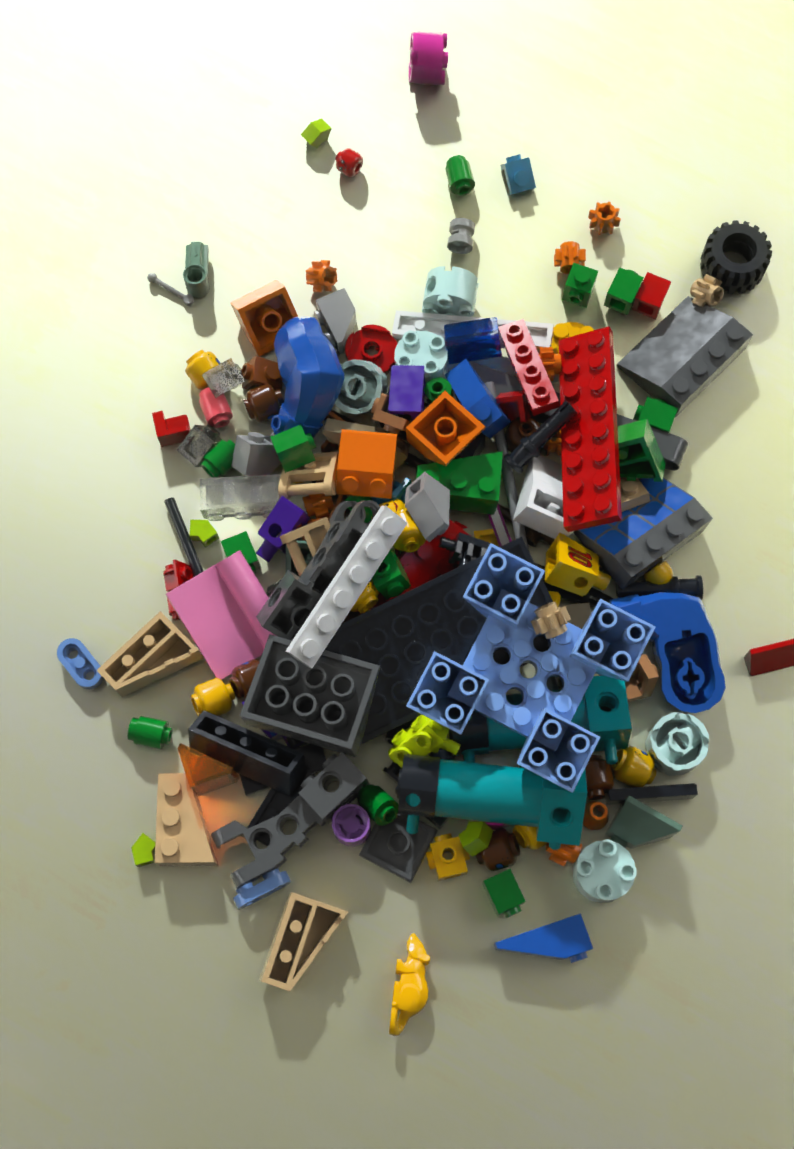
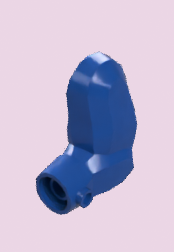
[271,316,345,439]
[608,592,726,713]

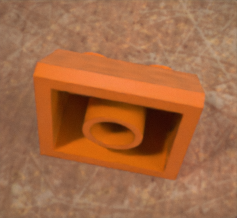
[230,280,298,356]
[406,391,485,466]
[336,429,397,499]

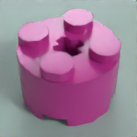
[408,31,448,85]

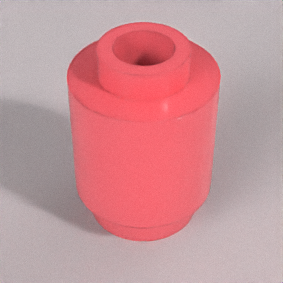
[199,386,233,428]

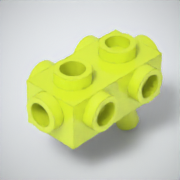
[388,714,461,768]

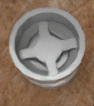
[447,218,475,254]

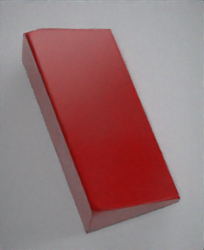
[744,639,794,676]

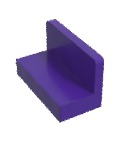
[388,365,426,422]

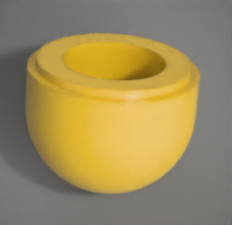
[643,561,673,584]

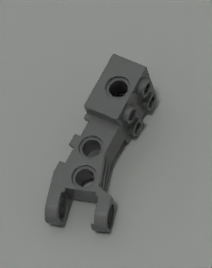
[256,500,380,640]
[211,752,370,889]

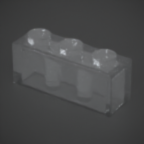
[200,474,281,521]

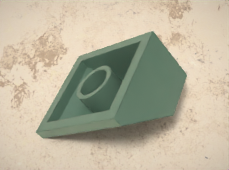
[605,796,683,849]

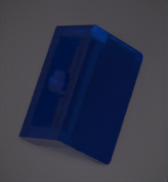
[444,317,502,364]

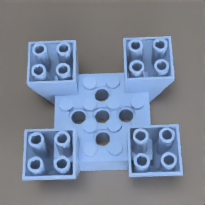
[406,543,655,793]

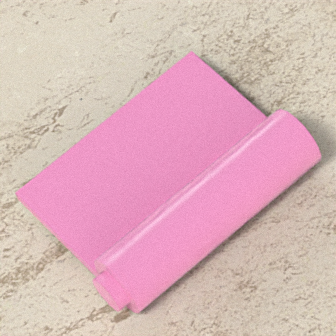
[166,550,276,680]

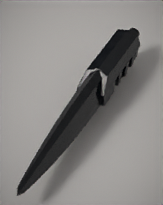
[438,532,614,607]

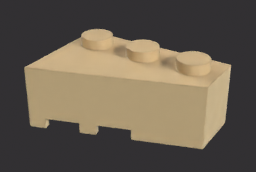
[97,611,203,697]
[155,773,219,866]
[259,892,348,991]

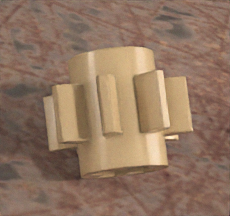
[690,274,724,307]
[531,602,571,639]

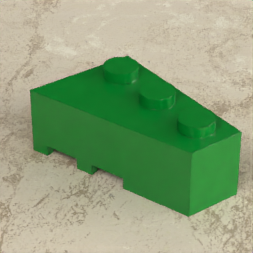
[617,419,666,482]
[415,451,503,515]

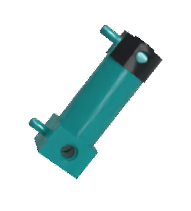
[449,675,632,765]
[397,754,587,850]

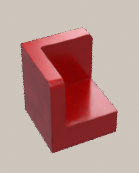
[632,272,671,320]
[496,390,531,423]
[152,411,193,447]

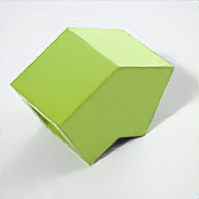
[301,118,332,148]
[190,520,219,548]
[458,821,493,857]
[131,833,155,867]

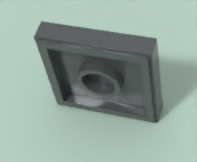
[359,814,438,883]

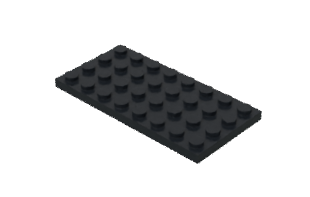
[325,537,553,744]

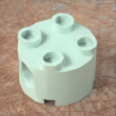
[422,266,479,317]
[394,331,449,386]
[335,359,388,414]
[645,712,709,776]
[573,839,637,903]

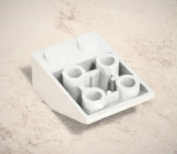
[513,455,574,539]

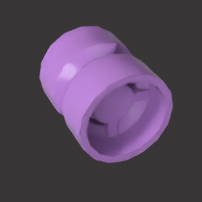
[332,804,371,847]

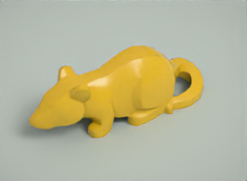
[389,933,430,1036]

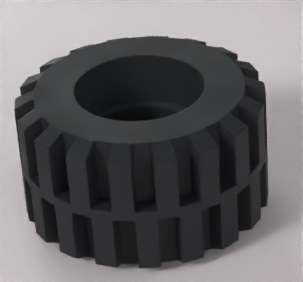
[700,220,772,294]

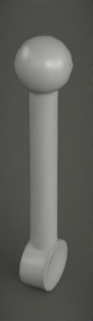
[147,273,194,306]

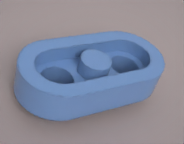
[57,638,104,690]
[233,868,291,910]

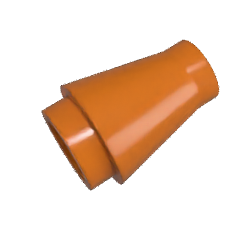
[583,801,609,830]

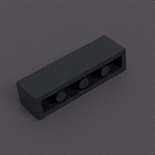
[188,710,305,796]

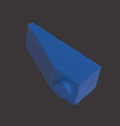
[445,358,511,438]
[494,913,593,963]

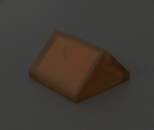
[177,743,240,796]

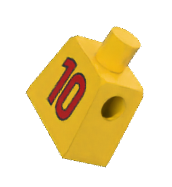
[545,533,611,596]

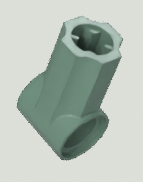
[183,241,210,298]

